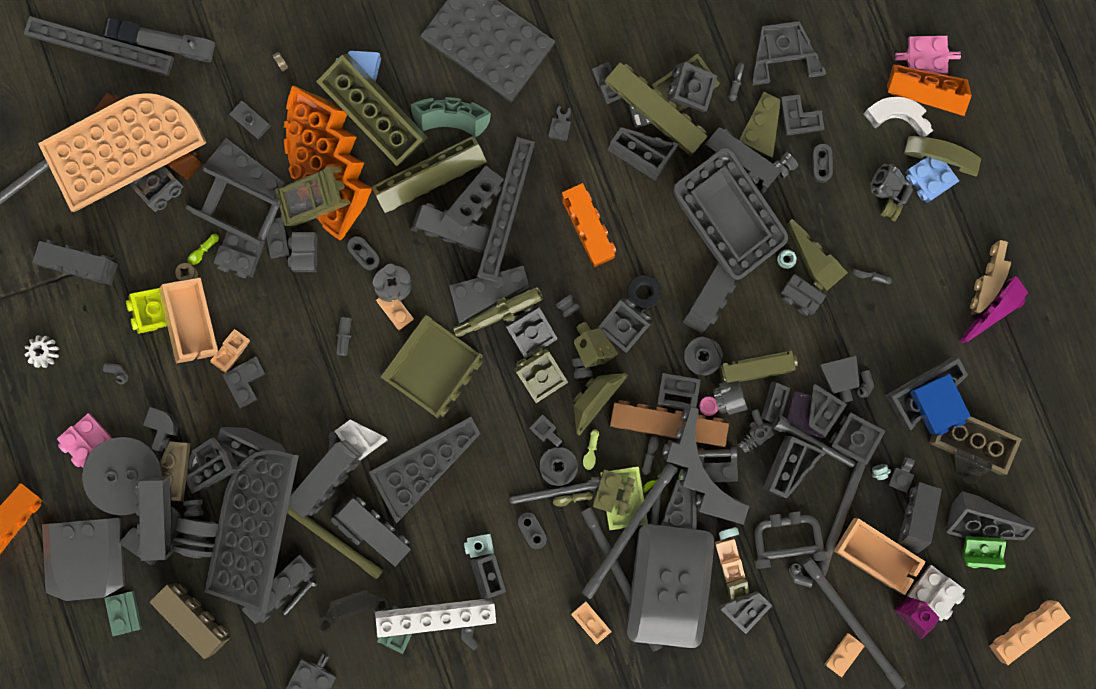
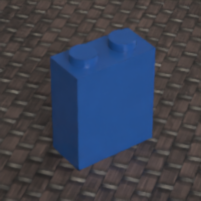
[910,374,971,436]

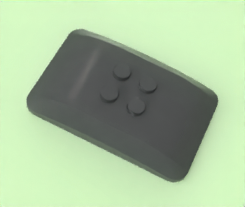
[673,148,788,280]
[626,524,714,648]

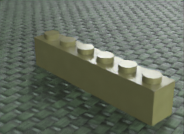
[604,62,708,156]
[372,136,487,213]

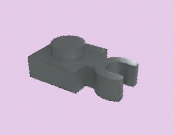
[549,106,571,142]

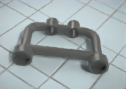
[754,512,830,569]

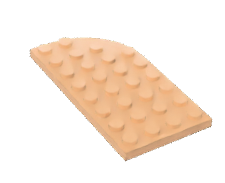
[38,94,207,212]

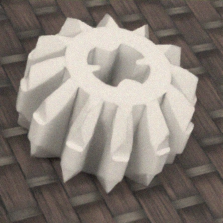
[24,335,59,368]

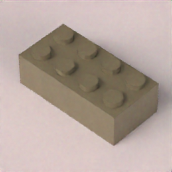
[929,417,1022,475]
[150,583,230,659]

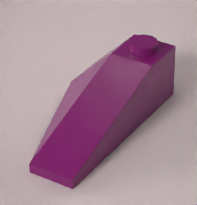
[959,276,1028,344]

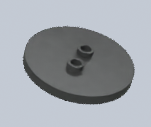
[82,437,163,515]

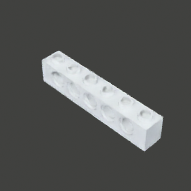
[375,598,496,638]

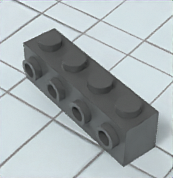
[242,554,316,624]

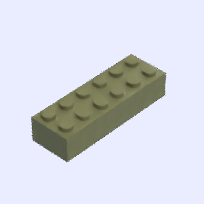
[316,54,428,166]

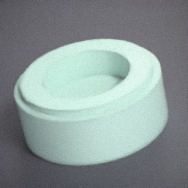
[719,527,739,540]

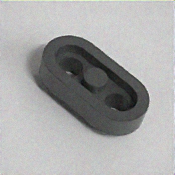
[812,144,833,183]
[348,237,380,271]
[518,513,547,549]

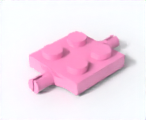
[895,36,961,75]

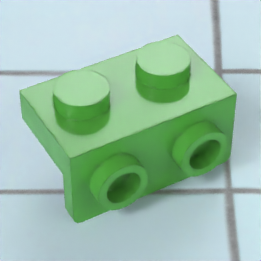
[962,536,1006,570]

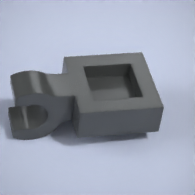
[529,414,562,447]
[888,457,915,493]

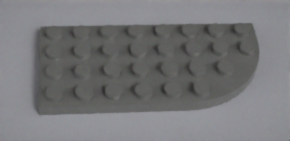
[205,450,299,612]

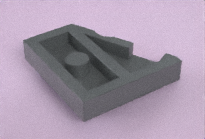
[809,384,847,437]

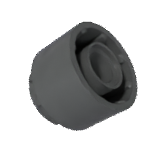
[713,381,748,415]

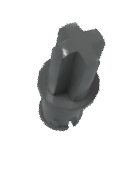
[336,317,352,356]

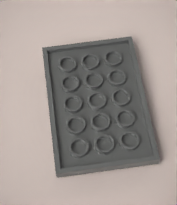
[420,0,555,103]

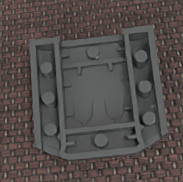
[42,518,126,601]

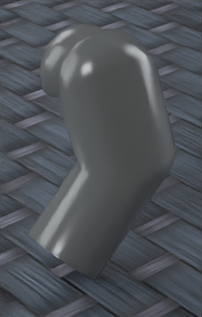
[103,362,128,385]
[857,370,874,398]
[789,563,813,588]
[461,626,480,651]

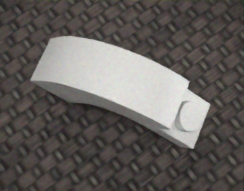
[864,97,933,137]

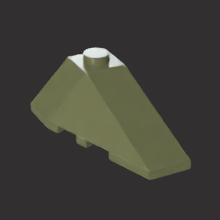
[787,219,848,293]

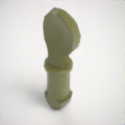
[553,491,593,507]

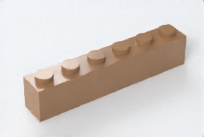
[610,400,729,447]

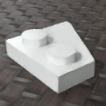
[335,420,388,461]

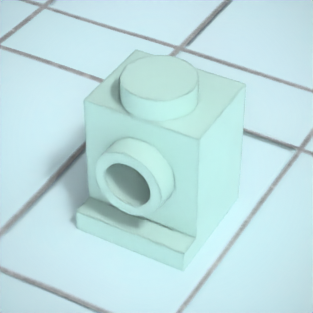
[464,533,494,558]

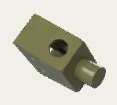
[574,322,618,368]

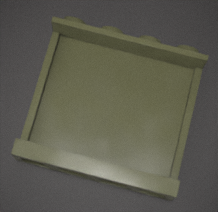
[381,315,483,418]

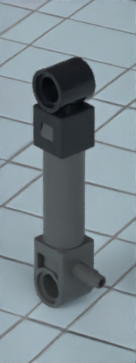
[102,18,216,62]

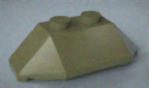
[573,373,628,436]

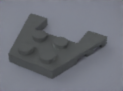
[752,21,826,86]

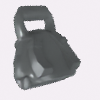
[870,164,913,204]

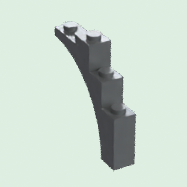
[662,405,749,525]

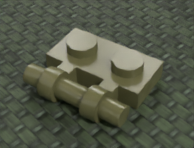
[592,469,635,517]

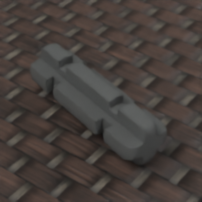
[331,514,363,545]

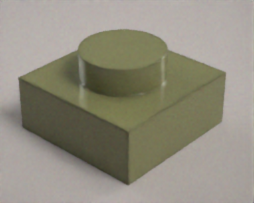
[727,578,749,601]

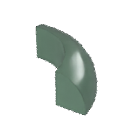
[411,97,491,138]

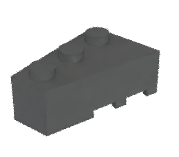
[608,128,679,181]
[897,482,942,553]

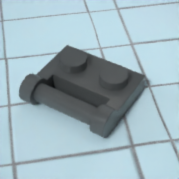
[657,373,701,410]
[697,447,738,482]

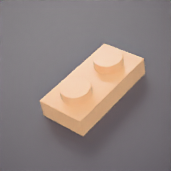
[376,298,415,331]
[571,601,612,644]
[825,633,864,677]

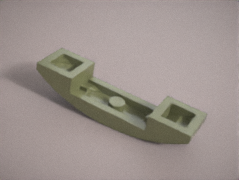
[904,136,981,176]

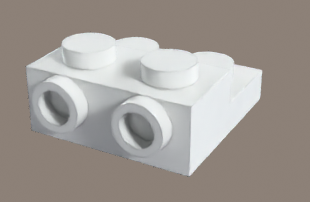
[907,565,965,621]

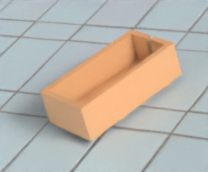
[159,278,218,364]
[834,518,925,595]

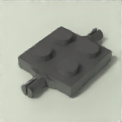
[286,653,336,689]

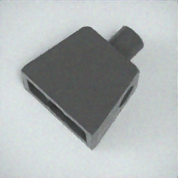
[817,356,859,403]

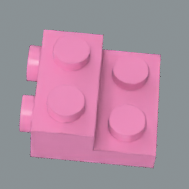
[57,413,113,467]

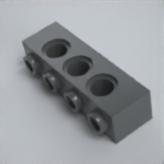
[440,166,504,237]

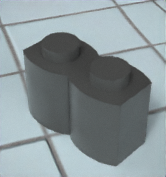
[288,232,317,272]

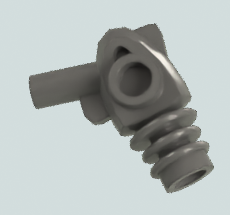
[738,409,774,453]

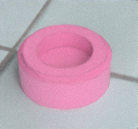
[699,397,718,416]

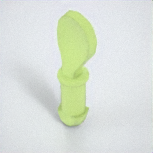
[583,429,599,470]

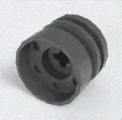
[171,517,219,558]

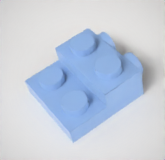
[905,157,959,203]

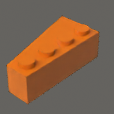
[887,64,972,116]
[562,183,617,267]
[0,483,42,554]

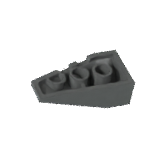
[946,491,1035,540]

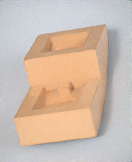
[210,329,250,373]
[715,537,745,582]

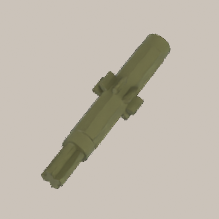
[453,287,543,337]

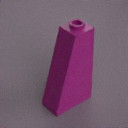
[894,597,940,639]

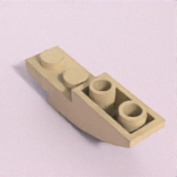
[970,240,1011,315]

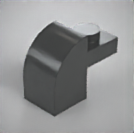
[143,407,178,452]

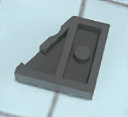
[718,591,772,634]

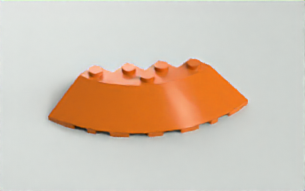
[284,86,372,240]

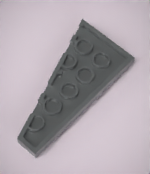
[369,417,481,523]

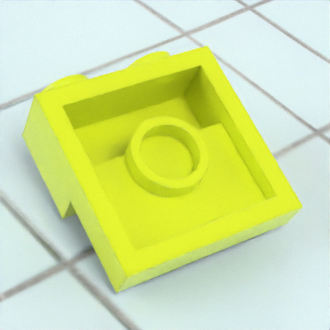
[126,288,167,334]

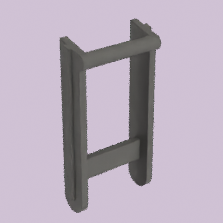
[186,166,281,246]

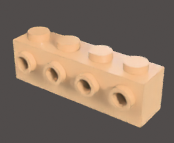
[989,600,1070,665]

